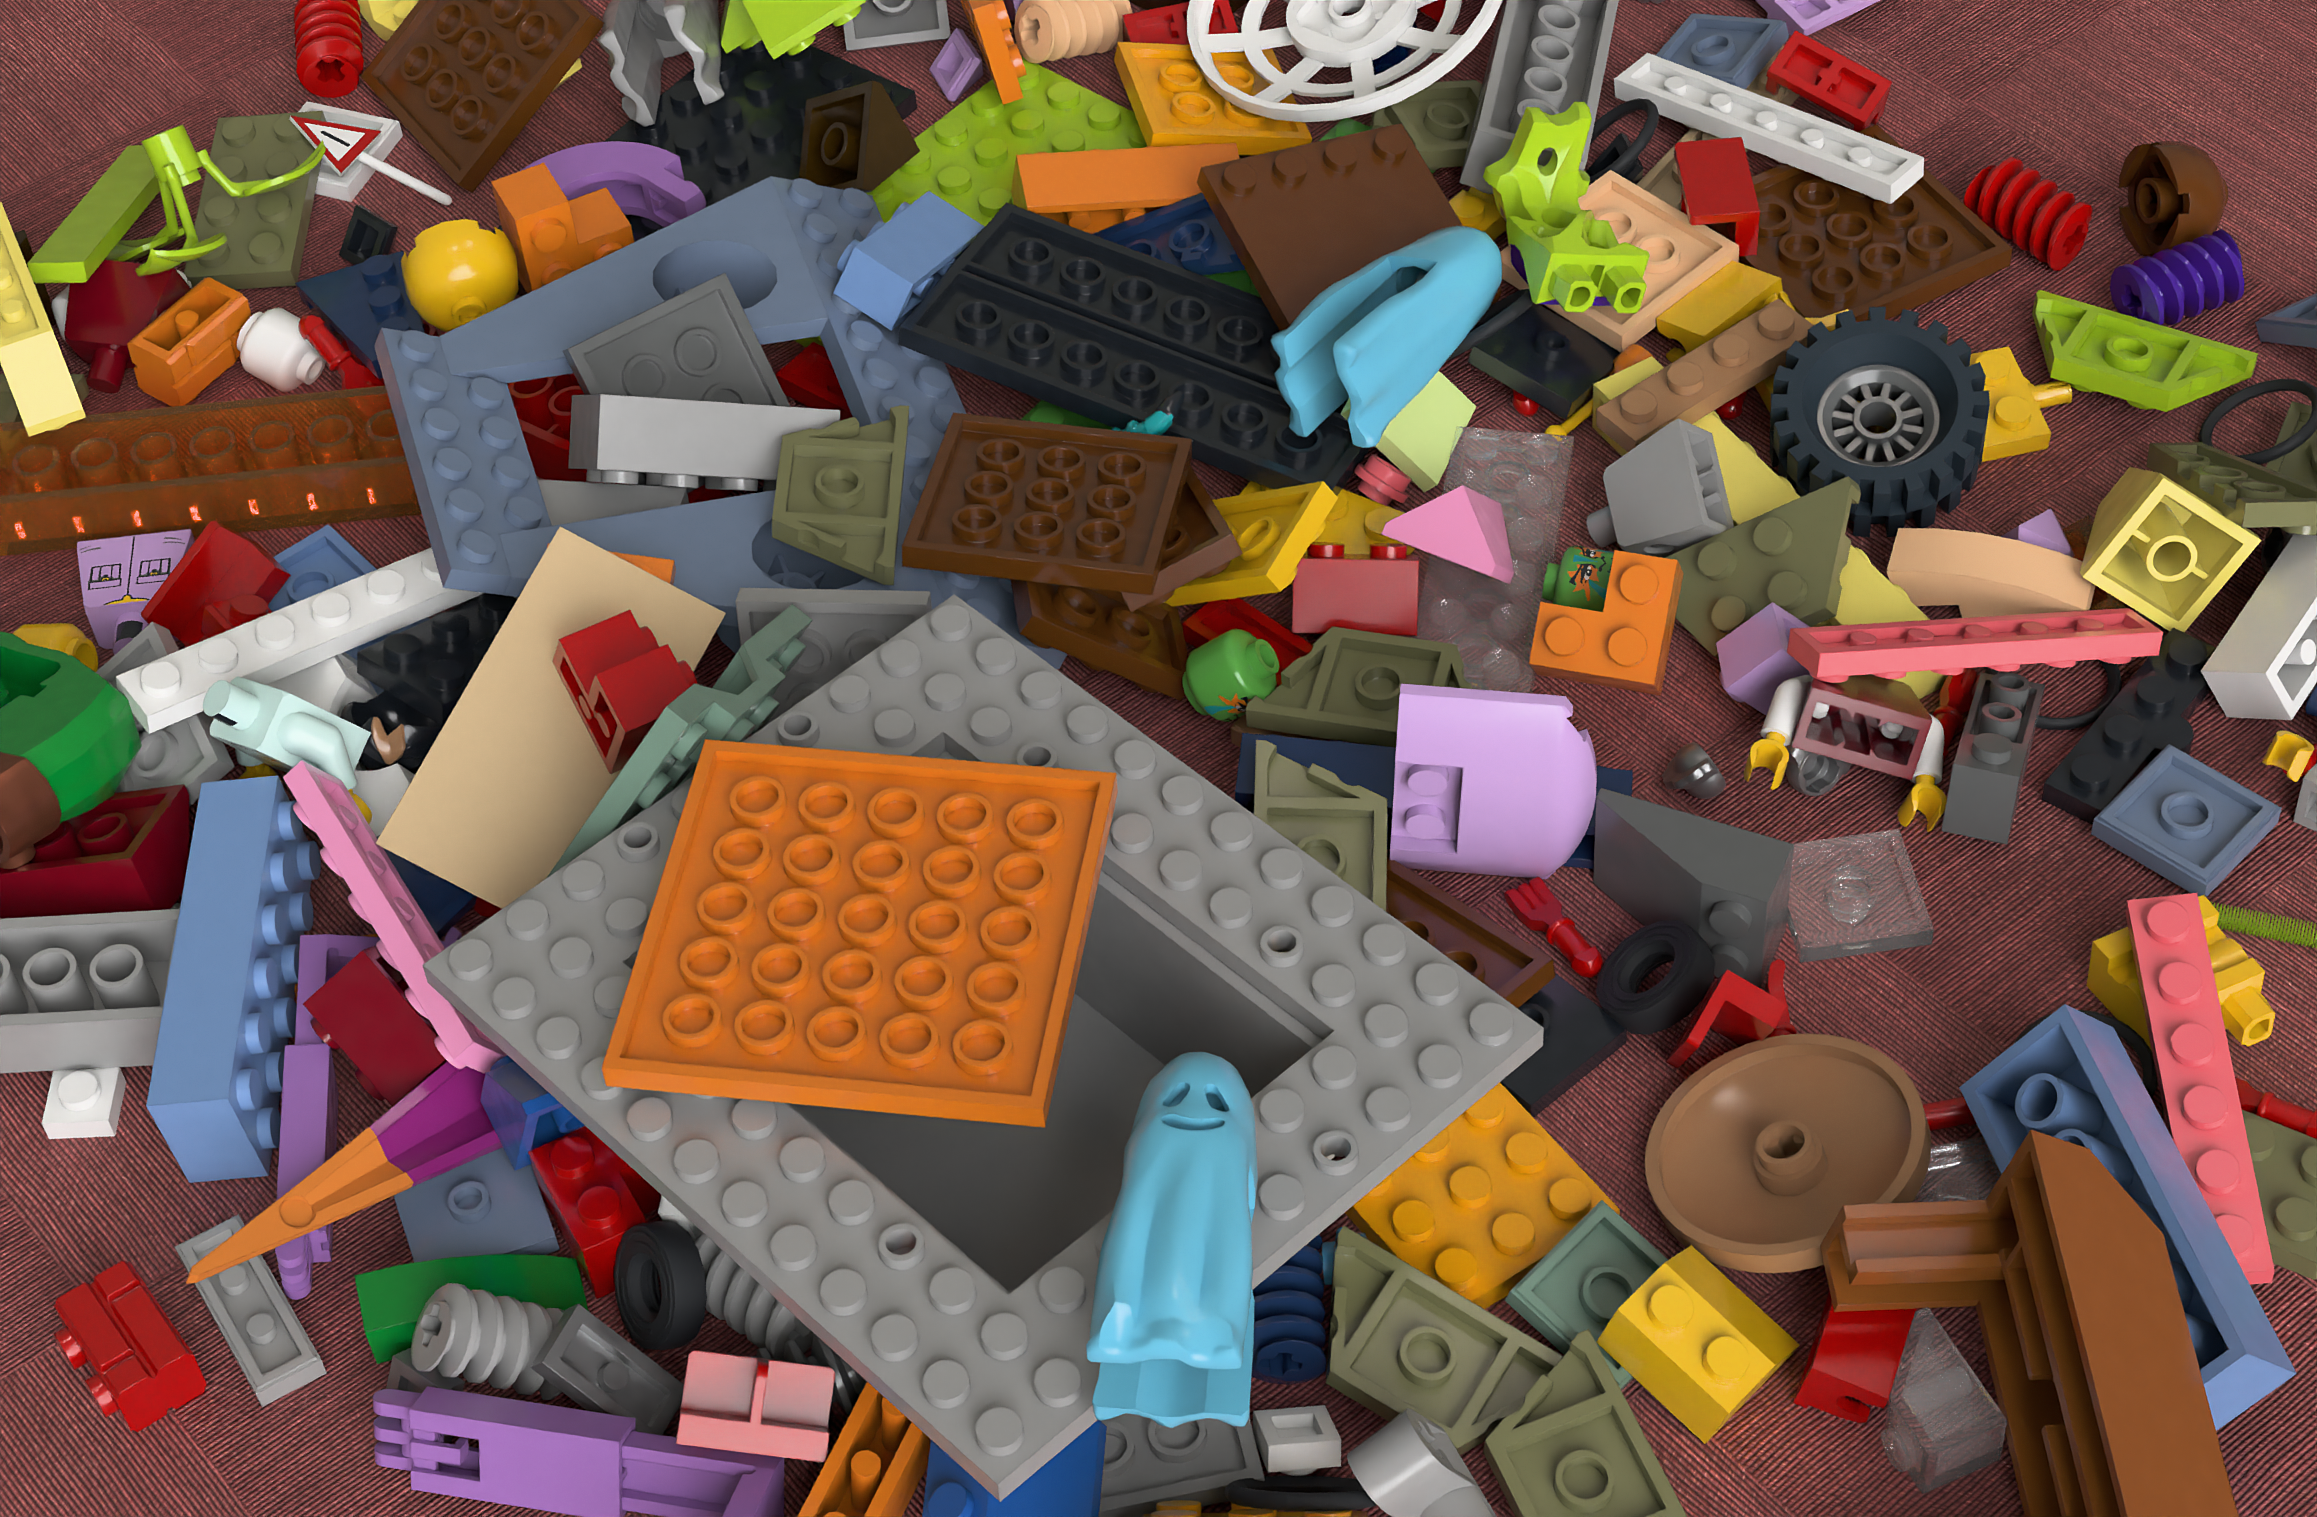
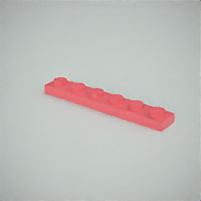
[1787,608,2163,683]
[2125,893,2274,1284]

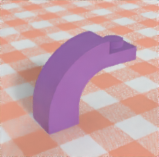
[520,141,706,228]

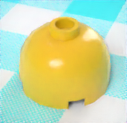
[401,219,518,332]

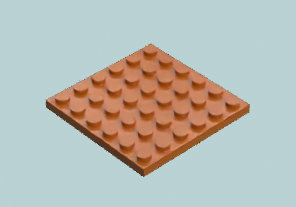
[602,739,1118,1128]

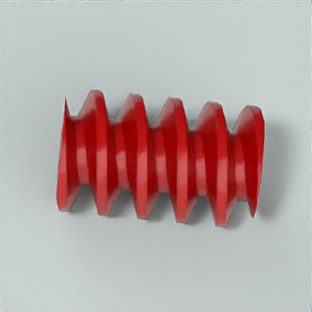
[294,0,364,98]
[1964,157,2093,271]

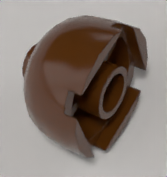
[2118,141,2228,256]

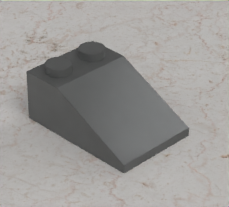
[1593,788,1794,988]

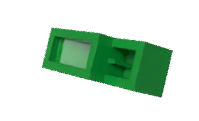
[354,1254,589,1364]

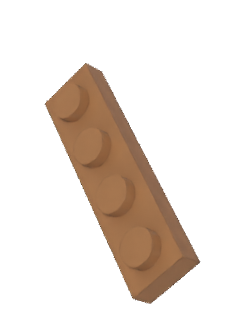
[1596,299,1814,452]

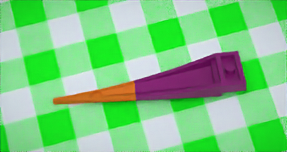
[186,1061,503,1284]

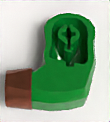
[0,631,142,869]

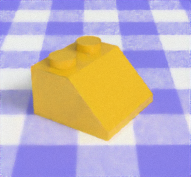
[1596,1245,1800,1444]

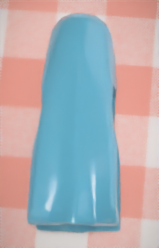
[1270,226,1502,448]
[1086,1052,1258,1428]

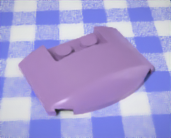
[1390,684,1597,879]

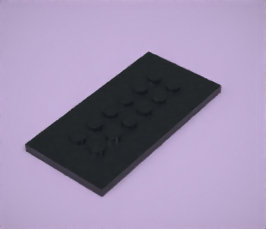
[898,202,1371,496]

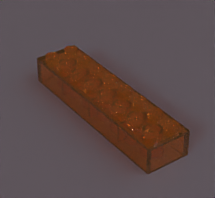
[0,386,422,556]

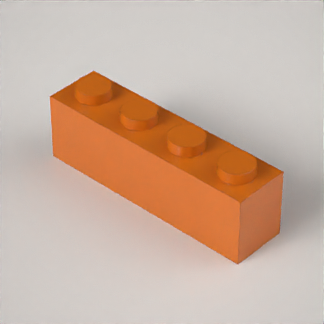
[1011,143,1240,234]
[797,1382,931,1517]

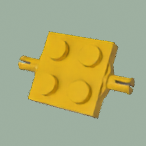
[1870,346,2072,462]

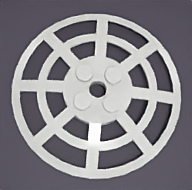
[1187,0,1503,122]

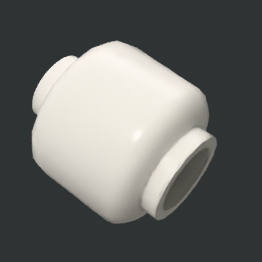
[237,307,326,392]

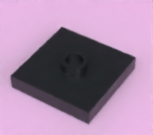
[1467,303,1621,419]
[1500,973,1627,1118]

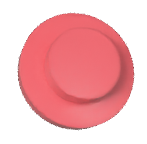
[1354,454,1412,506]

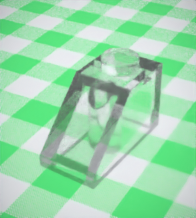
[1881,1307,2007,1494]

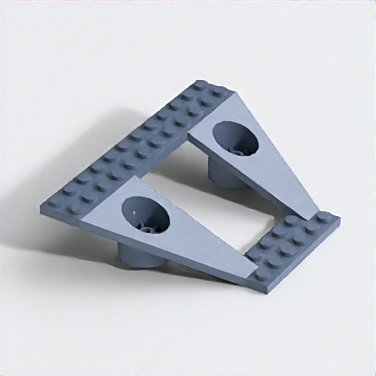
[374,176,1067,669]

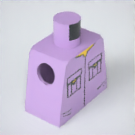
[77,529,195,655]

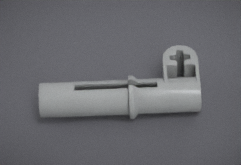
[1347,1408,1497,1517]

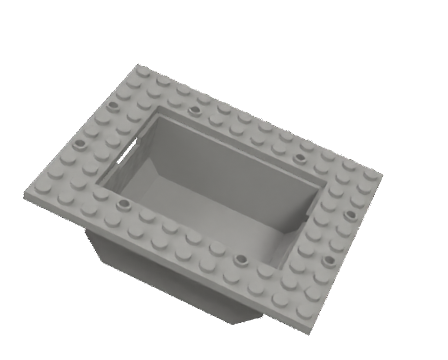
[422,594,1544,1502]

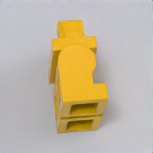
[2087,895,2275,1051]

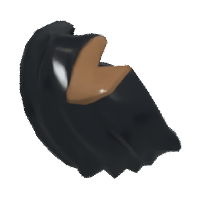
[340,690,443,774]

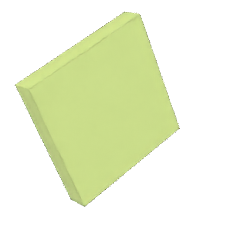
[1341,371,1477,492]

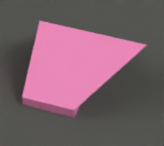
[1381,485,1514,584]

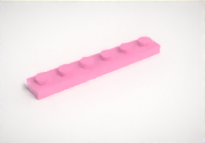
[283,760,507,1074]

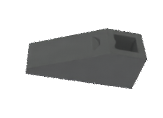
[1942,672,2045,844]

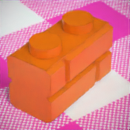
[127,277,252,409]

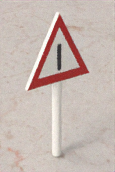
[289,115,452,206]

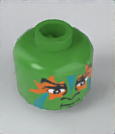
[1541,546,1614,612]
[1182,628,1279,722]

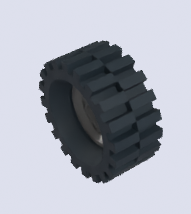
[1769,307,1990,538]

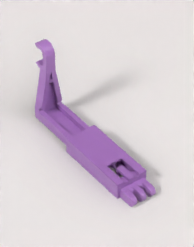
[275,926,462,1300]
[373,1386,785,1517]

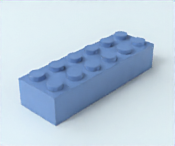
[146,775,321,1183]
[1959,1004,2297,1431]

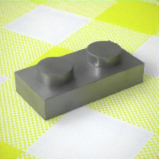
[530,1304,684,1435]

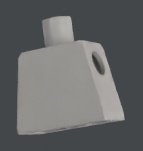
[1586,418,1734,558]

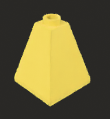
[2080,467,2261,633]

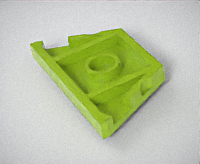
[2032,290,2258,412]

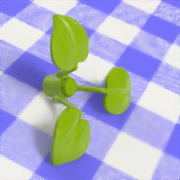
[106,124,326,276]

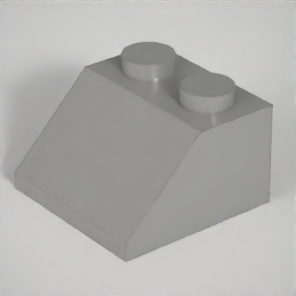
[843,0,951,52]

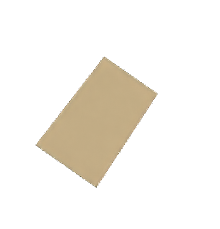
[375,527,726,909]

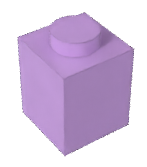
[1716,602,1811,715]

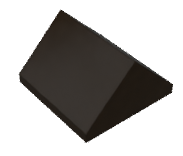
[799,80,920,193]

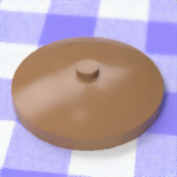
[1645,1034,1931,1273]

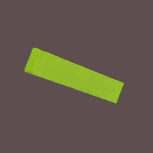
[27,145,160,284]

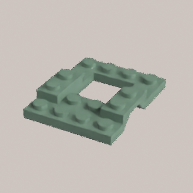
[547,604,813,878]

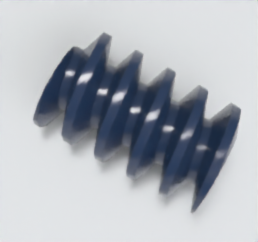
[1252,1234,1327,1385]

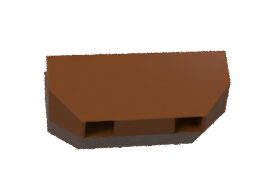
[1820,1130,2239,1517]

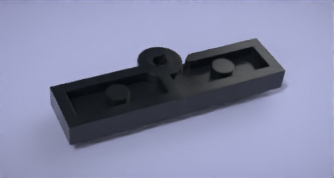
[2042,628,2216,825]

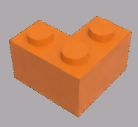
[491,163,635,293]
[1529,550,1684,696]

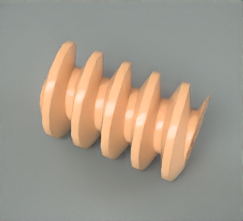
[1014,0,1133,64]

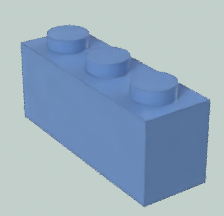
[833,191,985,331]

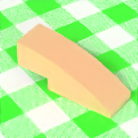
[1887,528,2096,618]

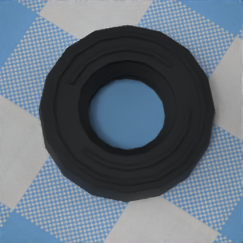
[1596,921,1715,1035]
[614,1221,707,1350]

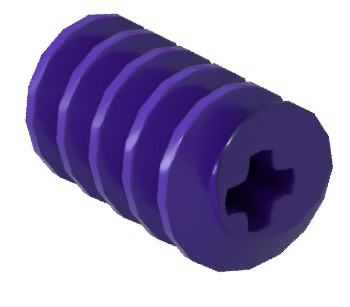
[2110,229,2244,326]

